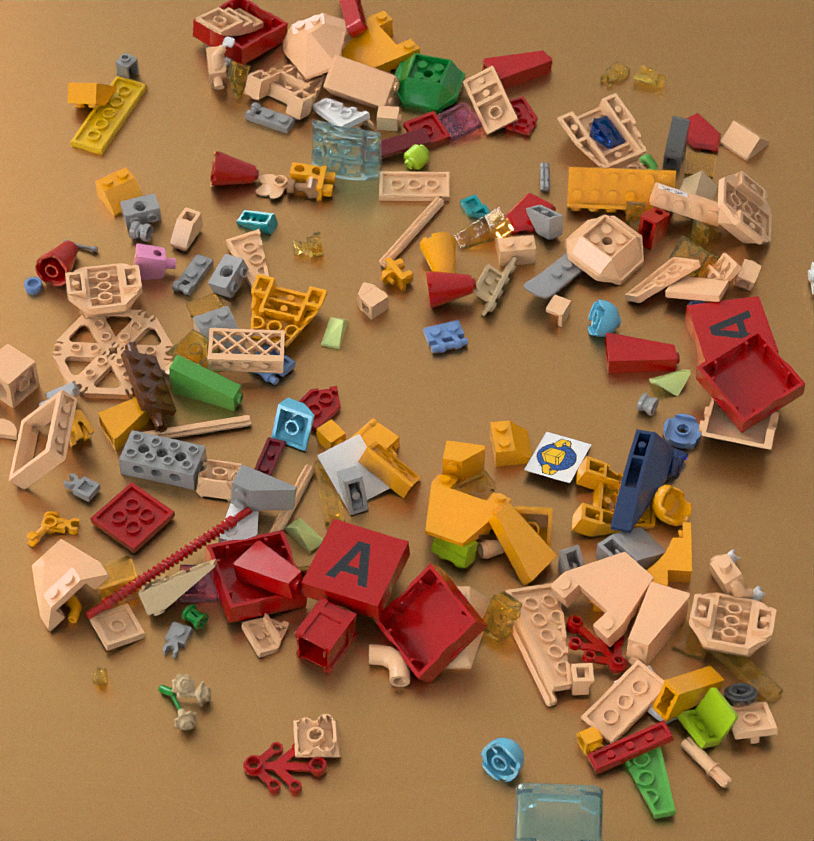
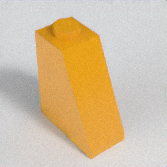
[98,397,149,451]

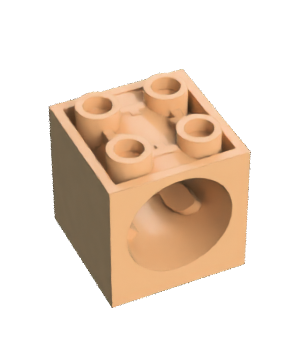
[0,344,40,409]

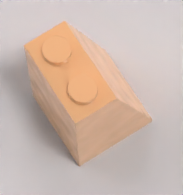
[323,55,400,109]
[626,582,690,666]

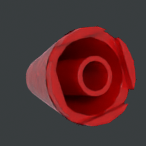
[210,151,259,186]
[35,240,78,286]
[426,271,477,308]

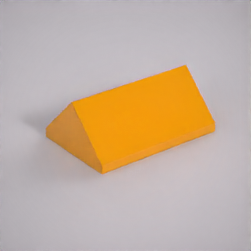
[358,441,421,499]

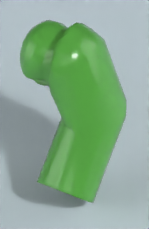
[640,154,658,170]

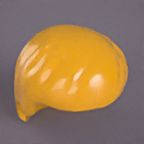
[652,485,692,526]

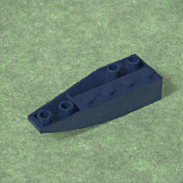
[611,429,674,533]

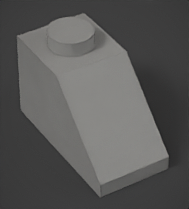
[526,204,563,240]
[337,466,369,515]

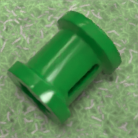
[182,604,209,630]

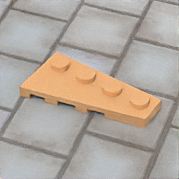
[226,229,269,289]
[625,257,701,303]

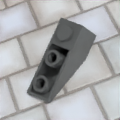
[663,116,690,171]

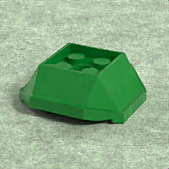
[394,53,466,114]

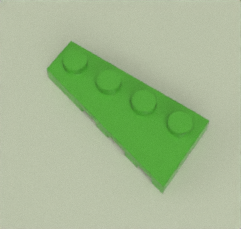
[624,747,676,819]

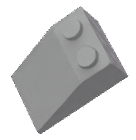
[193,306,246,356]
[231,465,297,511]

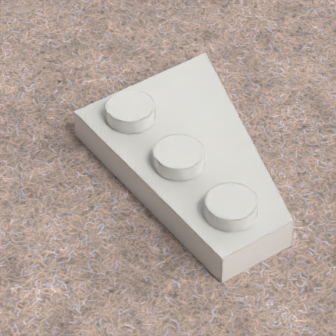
[312,98,370,132]

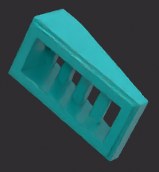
[236,210,278,235]

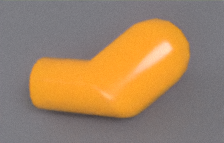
[64,595,82,623]

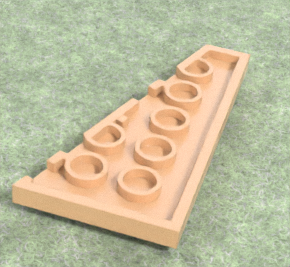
[504,583,572,692]

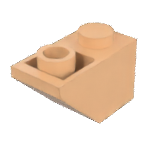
[170,207,203,251]

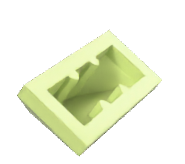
[321,317,348,349]
[649,369,691,397]
[285,518,323,554]

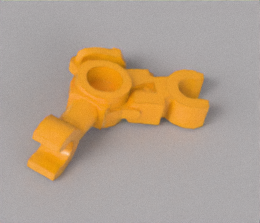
[26,511,80,548]

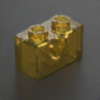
[482,591,523,642]

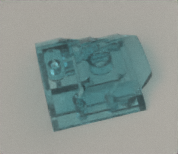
[311,120,382,181]

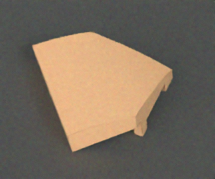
[706,252,742,281]
[242,614,289,658]

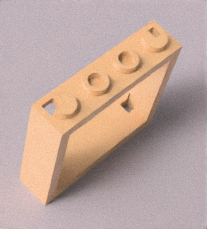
[9,390,77,490]

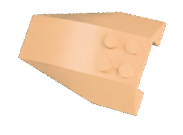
[558,93,649,169]

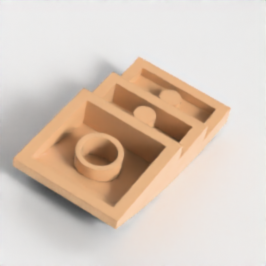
[196,7,264,36]
[463,66,518,135]

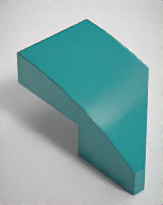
[460,194,492,219]

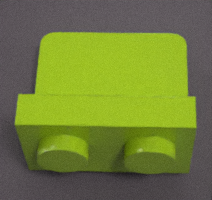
[677,687,738,749]

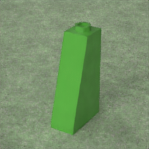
[169,355,243,411]

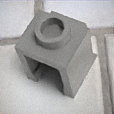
[115,53,139,79]

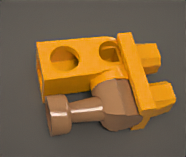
[287,162,336,201]

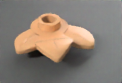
[256,174,288,199]

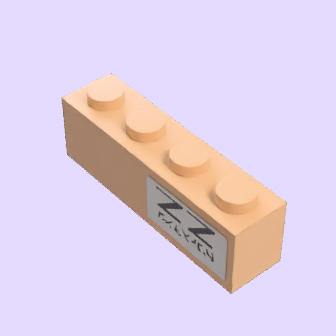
[649,182,719,227]

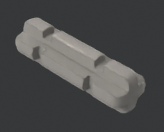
[540,162,550,192]

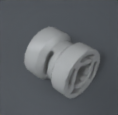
[129,221,153,242]

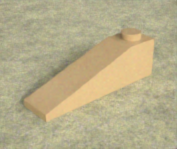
[138,559,217,616]

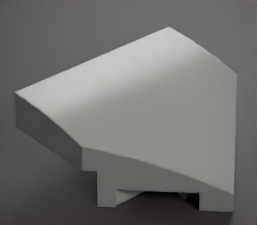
[39,381,80,406]

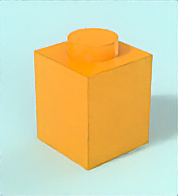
[316,419,346,450]

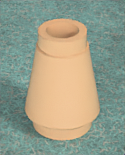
[478,540,505,559]

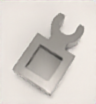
[63,473,101,502]
[163,622,193,658]

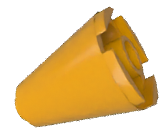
[420,232,456,273]

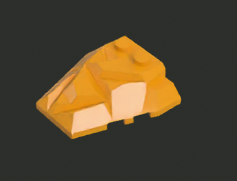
[251,274,328,348]

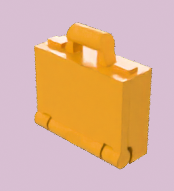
[351,418,400,458]

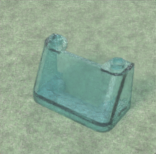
[514,783,603,841]

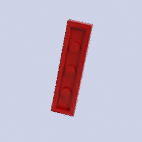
[587,721,674,775]

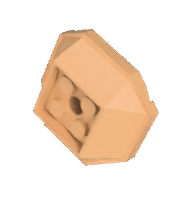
[718,171,772,245]
[565,214,644,285]
[65,263,143,318]
[689,593,776,658]

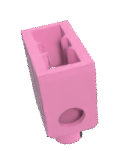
[134,244,176,280]

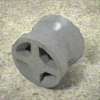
[637,393,659,416]

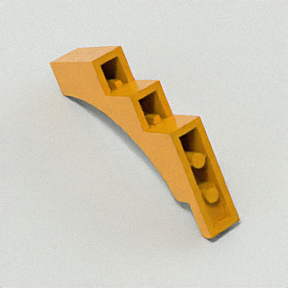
[589,522,692,614]

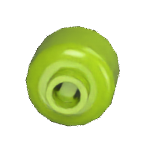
[404,144,430,170]

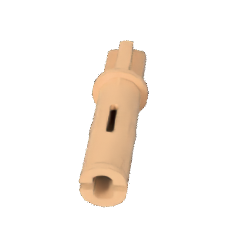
[681,737,732,788]

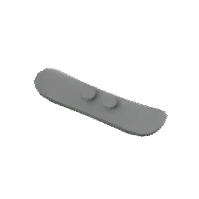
[524,252,584,299]

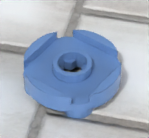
[663,414,702,449]

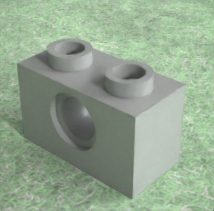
[120,193,161,229]
[208,254,249,298]

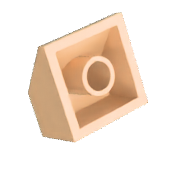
[494,235,536,267]

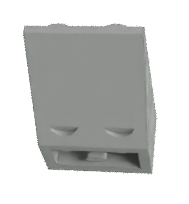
[596,527,666,569]

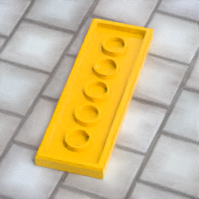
[70,76,147,155]

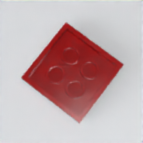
[90,482,175,553]

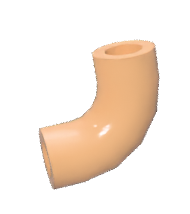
[369,644,410,687]

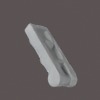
[244,102,295,133]
[172,254,213,296]

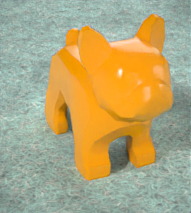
[69,409,95,448]

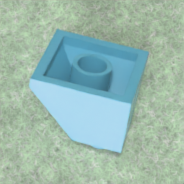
[271,398,314,451]

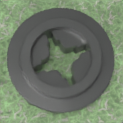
[724,683,758,705]

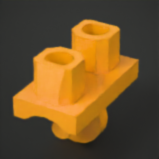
[381,257,413,292]

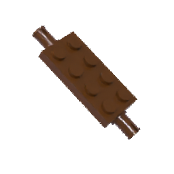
[121,342,177,433]

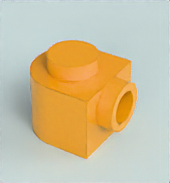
[576,727,603,756]

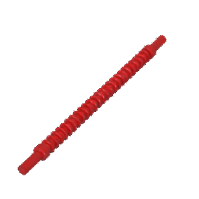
[86,507,252,619]

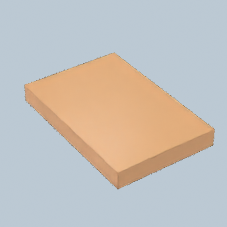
[665,277,729,302]

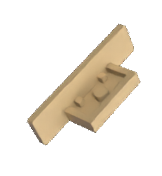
[473,257,517,316]

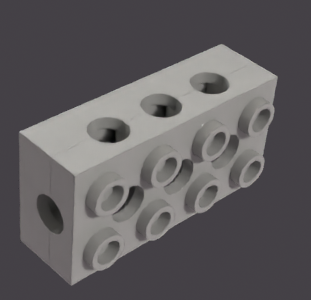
[119,430,207,490]

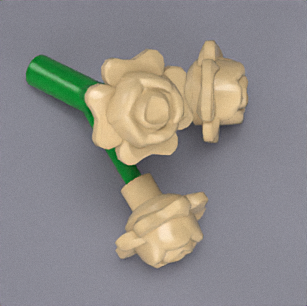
[158,674,211,731]

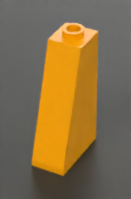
[488,502,557,586]
[652,666,724,722]

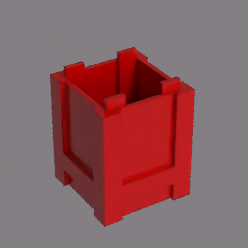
[295,597,357,673]

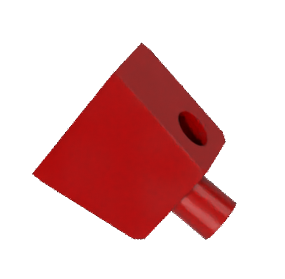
[638,207,671,250]

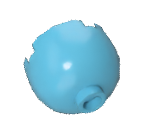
[588,299,621,337]
[481,738,524,782]

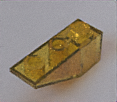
[454,207,514,249]

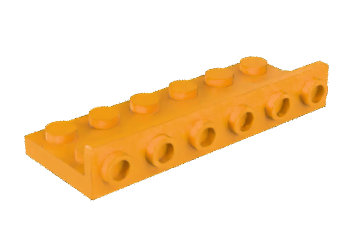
[567,166,676,213]

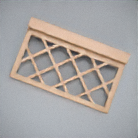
[207,328,285,373]

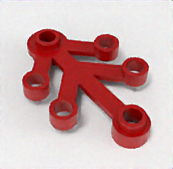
[566,615,628,674]
[243,742,327,794]

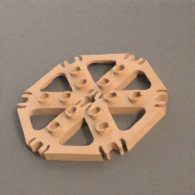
[53,309,174,400]

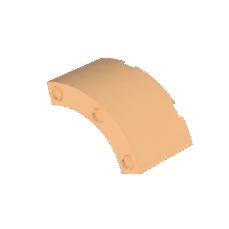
[698,397,779,450]

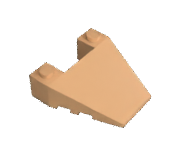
[245,64,327,120]
[550,552,654,647]

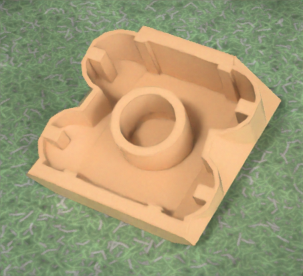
[196,459,242,502]
[293,714,341,757]

